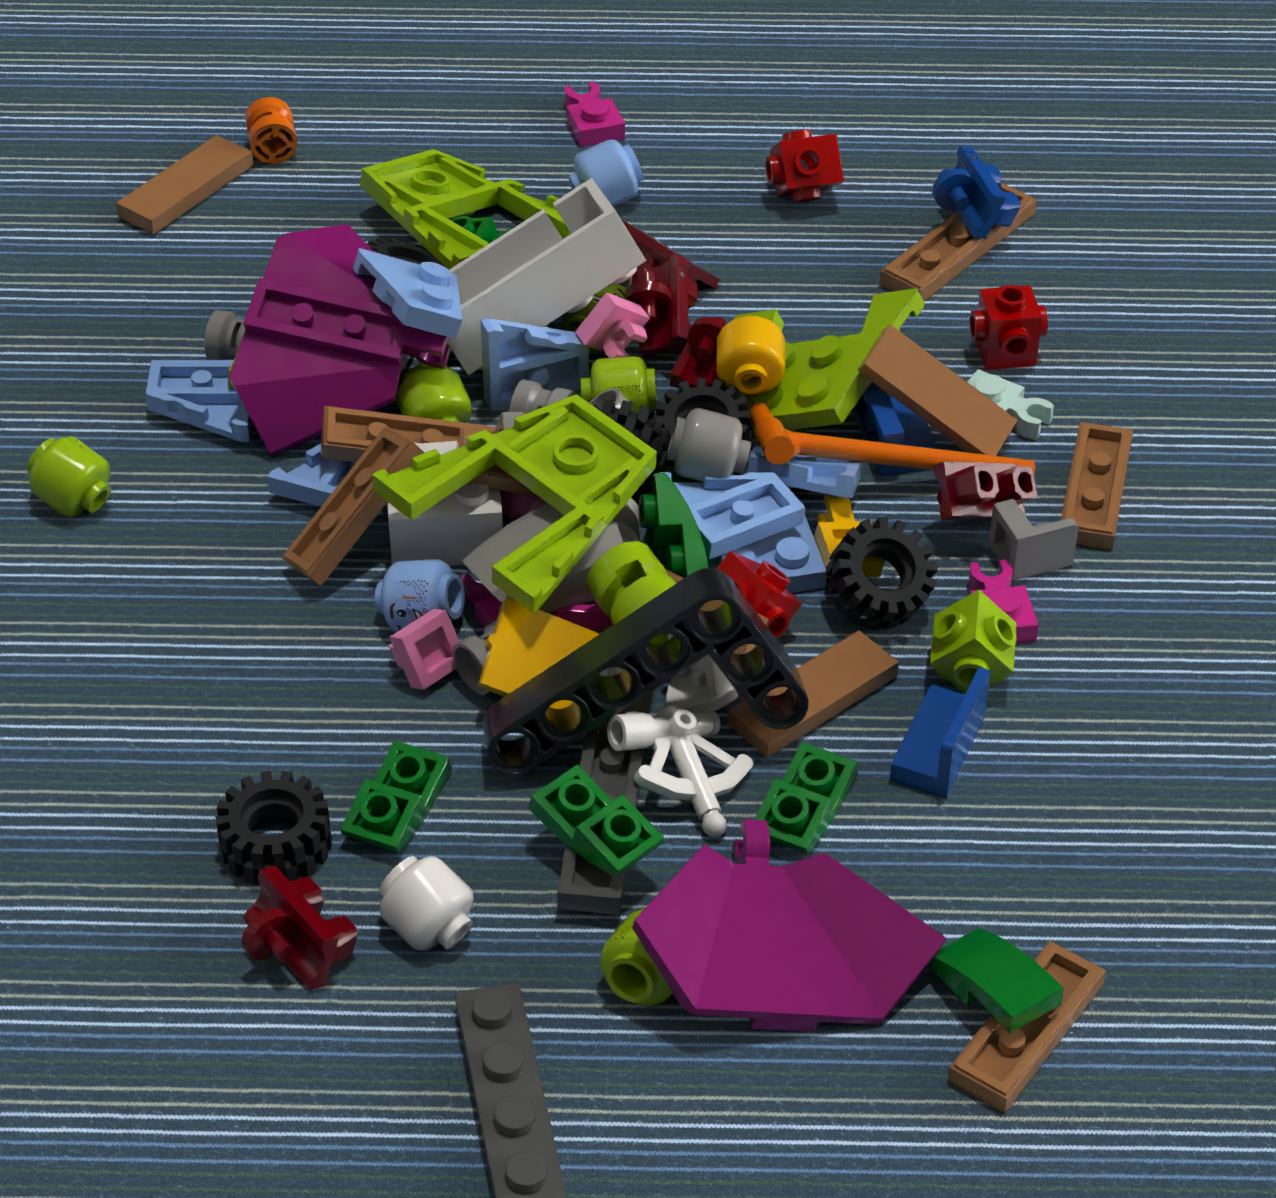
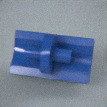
[932,146,1021,239]

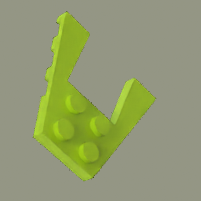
[360,149,571,270]
[372,394,657,614]

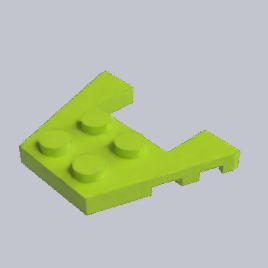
[734,288,925,435]

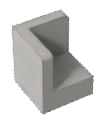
[988,499,1079,581]

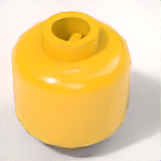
[716,316,785,395]

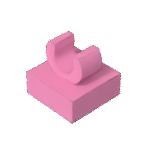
[575,292,650,358]
[389,609,460,690]

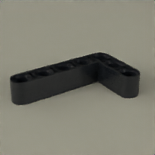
[483,568,809,775]

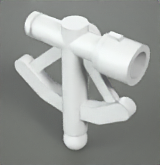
[607,705,753,837]

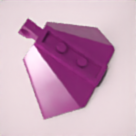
[229,224,451,458]
[632,819,947,1032]

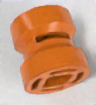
[245,97,298,164]

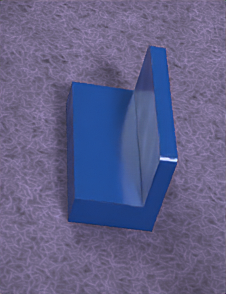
[852,382,938,476]
[890,667,991,798]

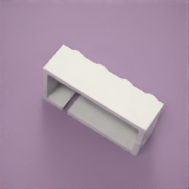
[447,178,646,375]

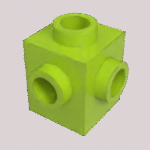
[930,590,1017,694]

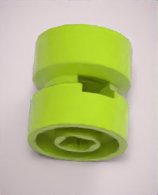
[586,541,676,644]

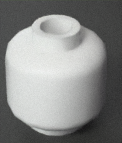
[379,856,474,951]

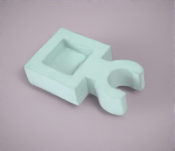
[967,370,1054,440]

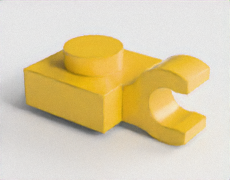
[814,494,885,578]

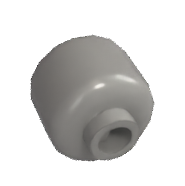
[666,408,751,482]

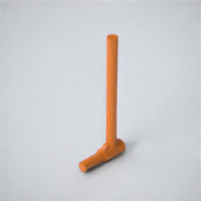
[749,403,1035,475]

